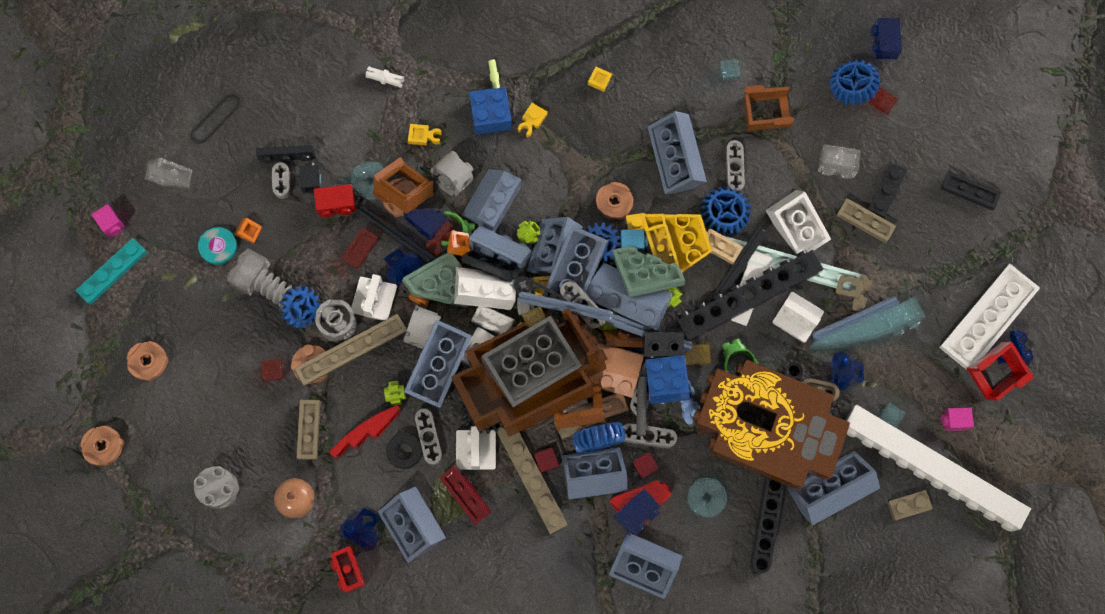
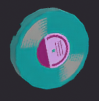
[198,227,237,265]

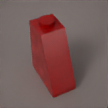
[609,480,672,531]

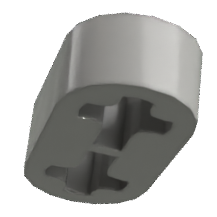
[272,162,291,199]

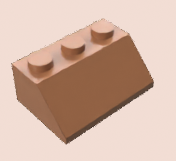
[591,342,644,398]

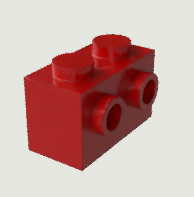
[314,184,356,218]
[330,546,366,594]

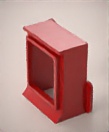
[966,342,1033,401]

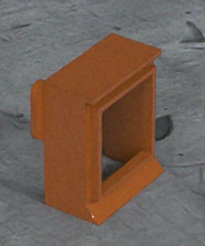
[743,85,794,132]
[373,157,434,214]
[554,380,605,431]

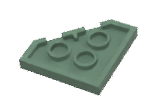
[612,246,685,297]
[402,253,470,308]

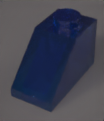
[403,209,448,242]

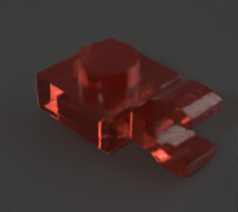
[426,221,454,255]

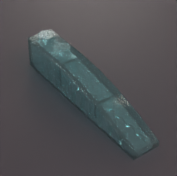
[809,297,926,351]

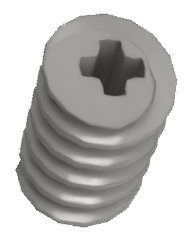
[254,269,295,308]

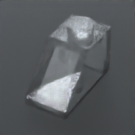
[145,158,193,188]

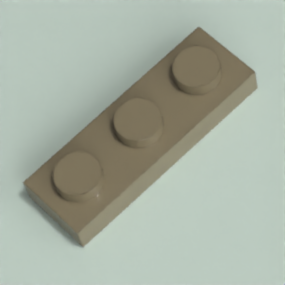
[836,198,896,243]
[297,400,321,460]

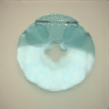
[351,161,389,199]
[687,478,727,518]

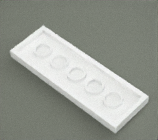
[939,264,1040,370]

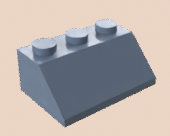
[461,169,521,231]
[527,217,583,276]
[469,226,531,275]
[562,447,628,499]
[378,487,446,563]
[609,532,682,599]

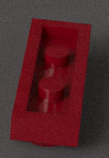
[440,465,492,525]

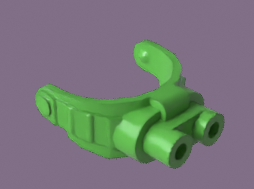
[441,211,475,246]
[722,339,759,372]

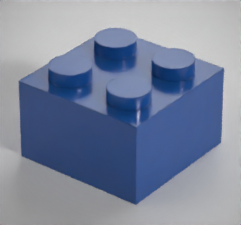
[469,87,512,135]
[645,355,690,404]

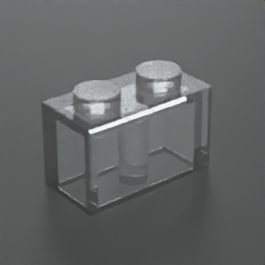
[818,144,861,178]
[227,248,270,296]

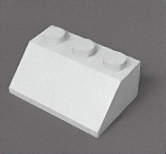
[454,267,516,310]

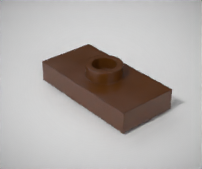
[601,329,642,348]

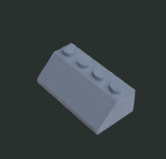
[648,111,707,194]
[542,226,609,305]
[586,263,673,329]
[404,320,472,408]
[787,451,880,526]

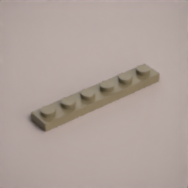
[294,314,407,387]
[497,427,568,535]

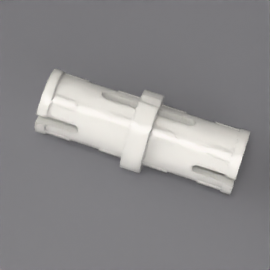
[366,66,404,88]

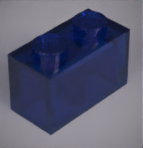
[871,18,902,59]
[613,489,661,536]

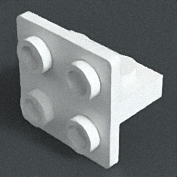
[351,274,397,321]
[772,292,824,342]
[456,427,496,470]

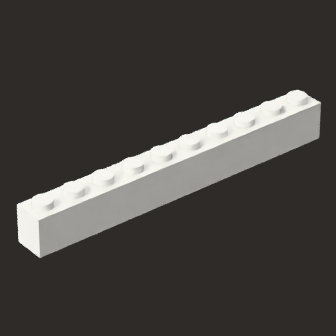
[845,405,1031,532]

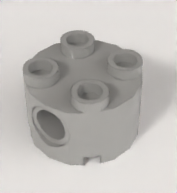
[430,151,473,196]
[315,299,357,343]
[403,306,441,349]
[194,466,239,509]

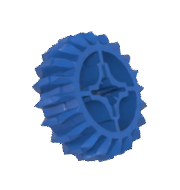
[830,59,880,107]
[700,186,751,236]
[572,422,626,453]

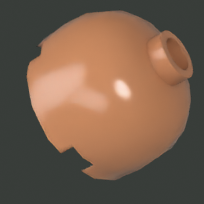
[274,478,315,518]

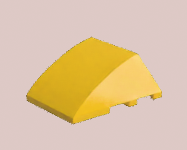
[640,214,712,273]

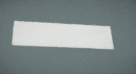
[731,251,773,326]

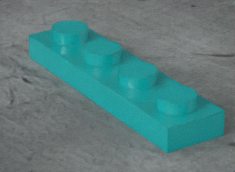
[75,238,148,305]

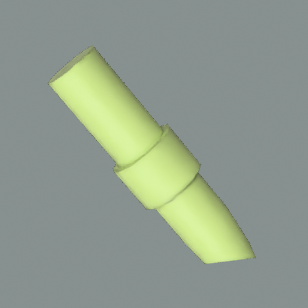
[488,60,500,89]

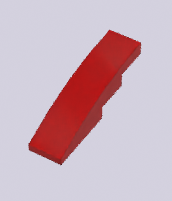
[329,405,402,460]

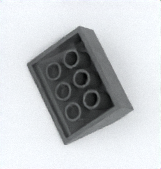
[481,316,582,407]

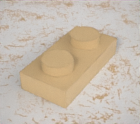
[707,229,743,265]

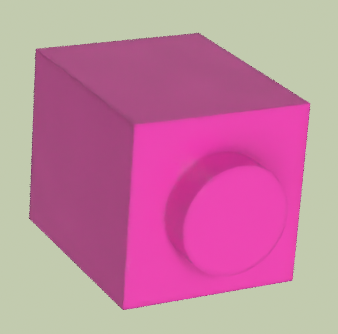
[91,204,125,238]
[941,408,974,431]

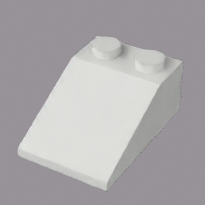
[766,190,831,254]

